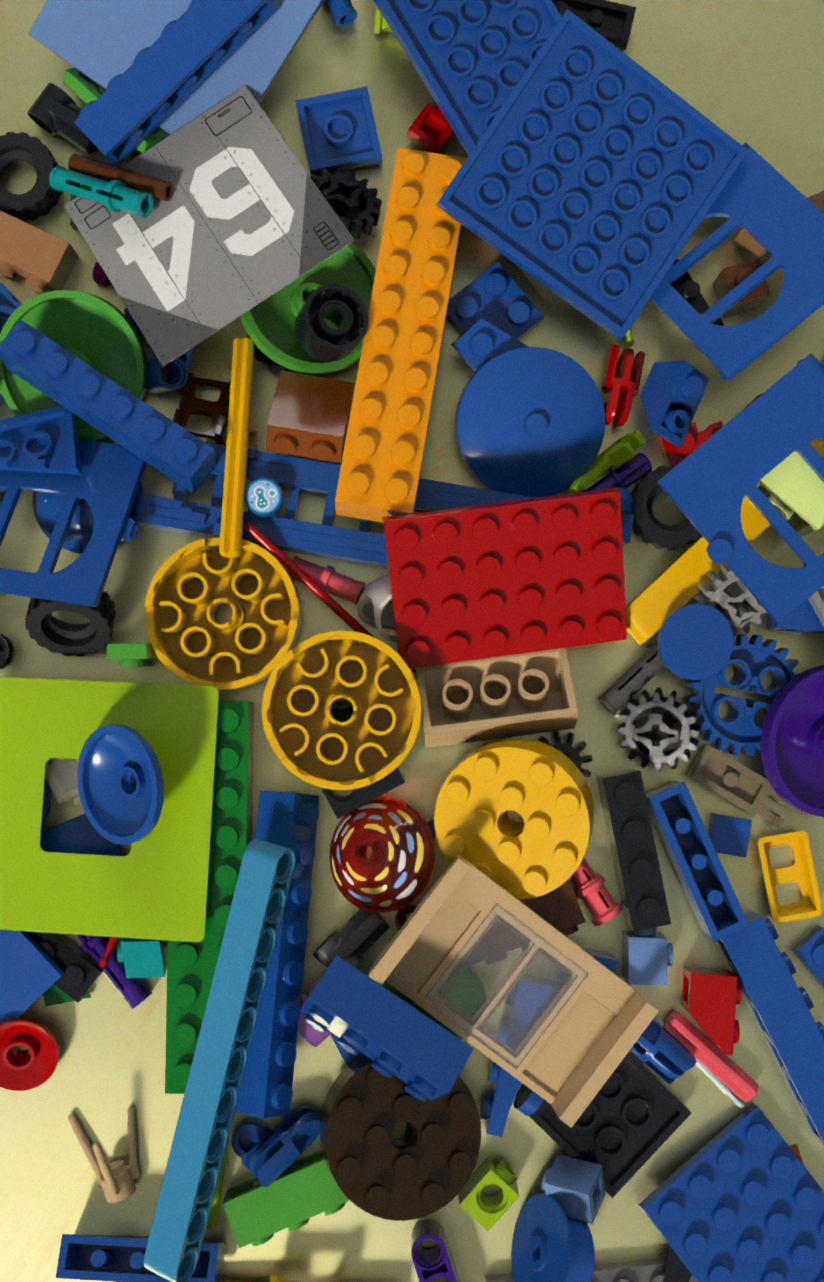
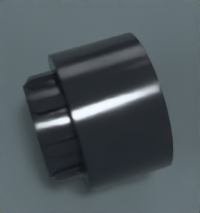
[295,284,369,362]

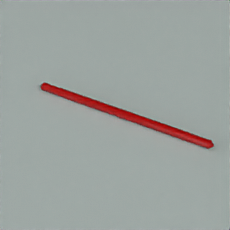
[245,523,375,638]

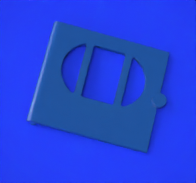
[650,142,824,381]
[657,353,824,623]
[0,439,147,607]

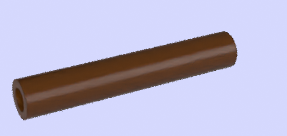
[68,154,174,201]

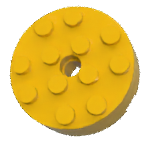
[145,537,302,691]
[262,630,421,790]
[434,737,594,900]

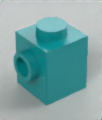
[117,938,168,978]

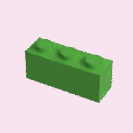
[222,1150,349,1248]

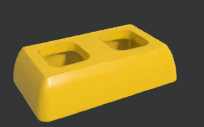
[757,830,822,923]

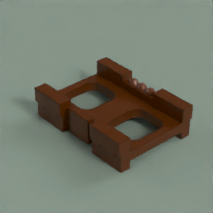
[173,373,231,445]

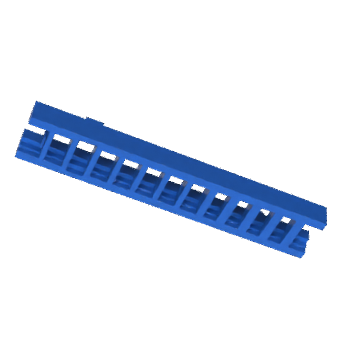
[134,442,635,578]

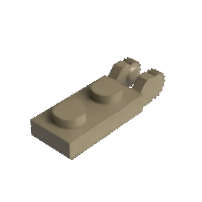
[686,744,792,827]

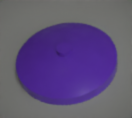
[760,665,824,817]

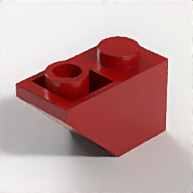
[681,966,742,1055]

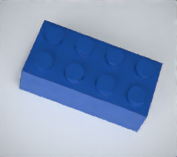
[300,955,474,1102]

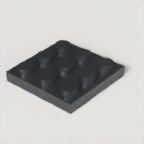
[529,1051,692,1198]

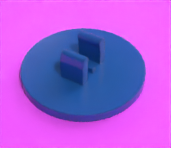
[657,603,734,680]

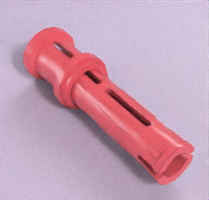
[570,857,623,927]

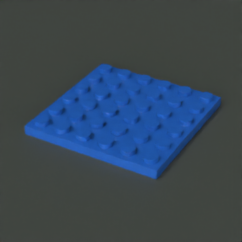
[436,9,749,340]

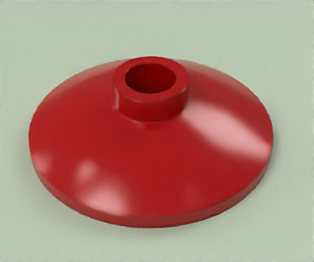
[0,1019,59,1091]

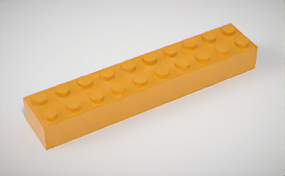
[335,147,467,523]

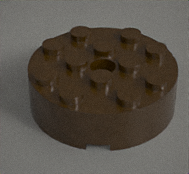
[320,1055,481,1221]

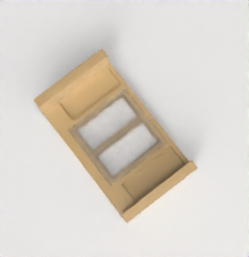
[368,854,659,1128]

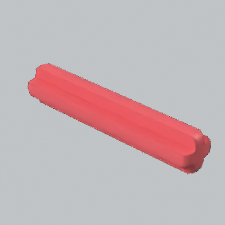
[663,1011,759,1102]

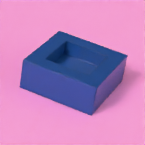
[708,813,752,858]

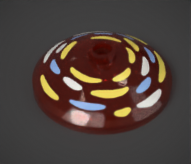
[330,796,435,913]

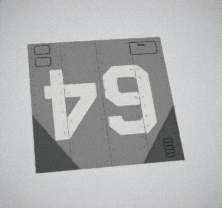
[64,85,355,366]

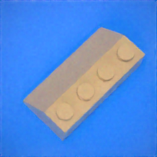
[415,648,579,748]

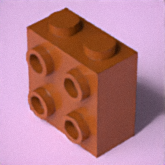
[266,370,355,463]

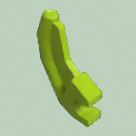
[568,430,647,493]

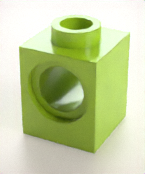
[458,1156,520,1232]

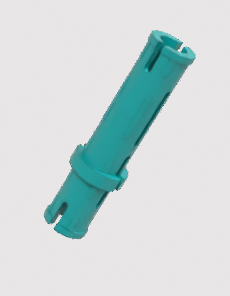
[49,166,154,218]

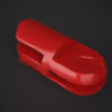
[601,344,645,427]

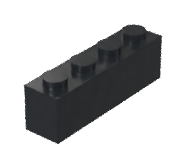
[596,769,671,931]

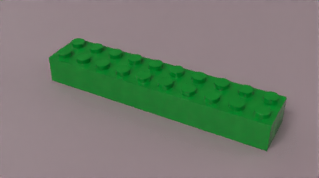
[165,701,254,1094]

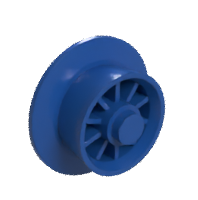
[511,1193,595,1282]

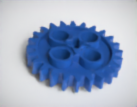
[683,634,800,757]

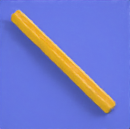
[219,337,255,558]

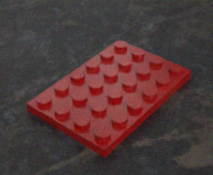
[382,488,627,668]

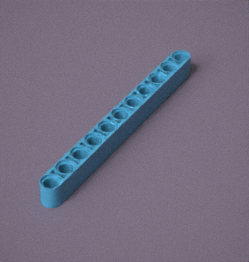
[144,839,296,1282]

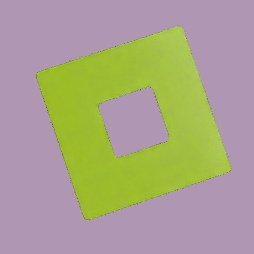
[0,676,219,942]

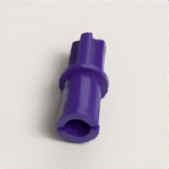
[582,453,653,492]

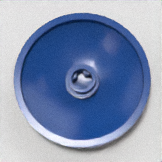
[455,347,605,498]

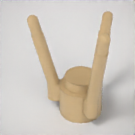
[68,1106,141,1203]

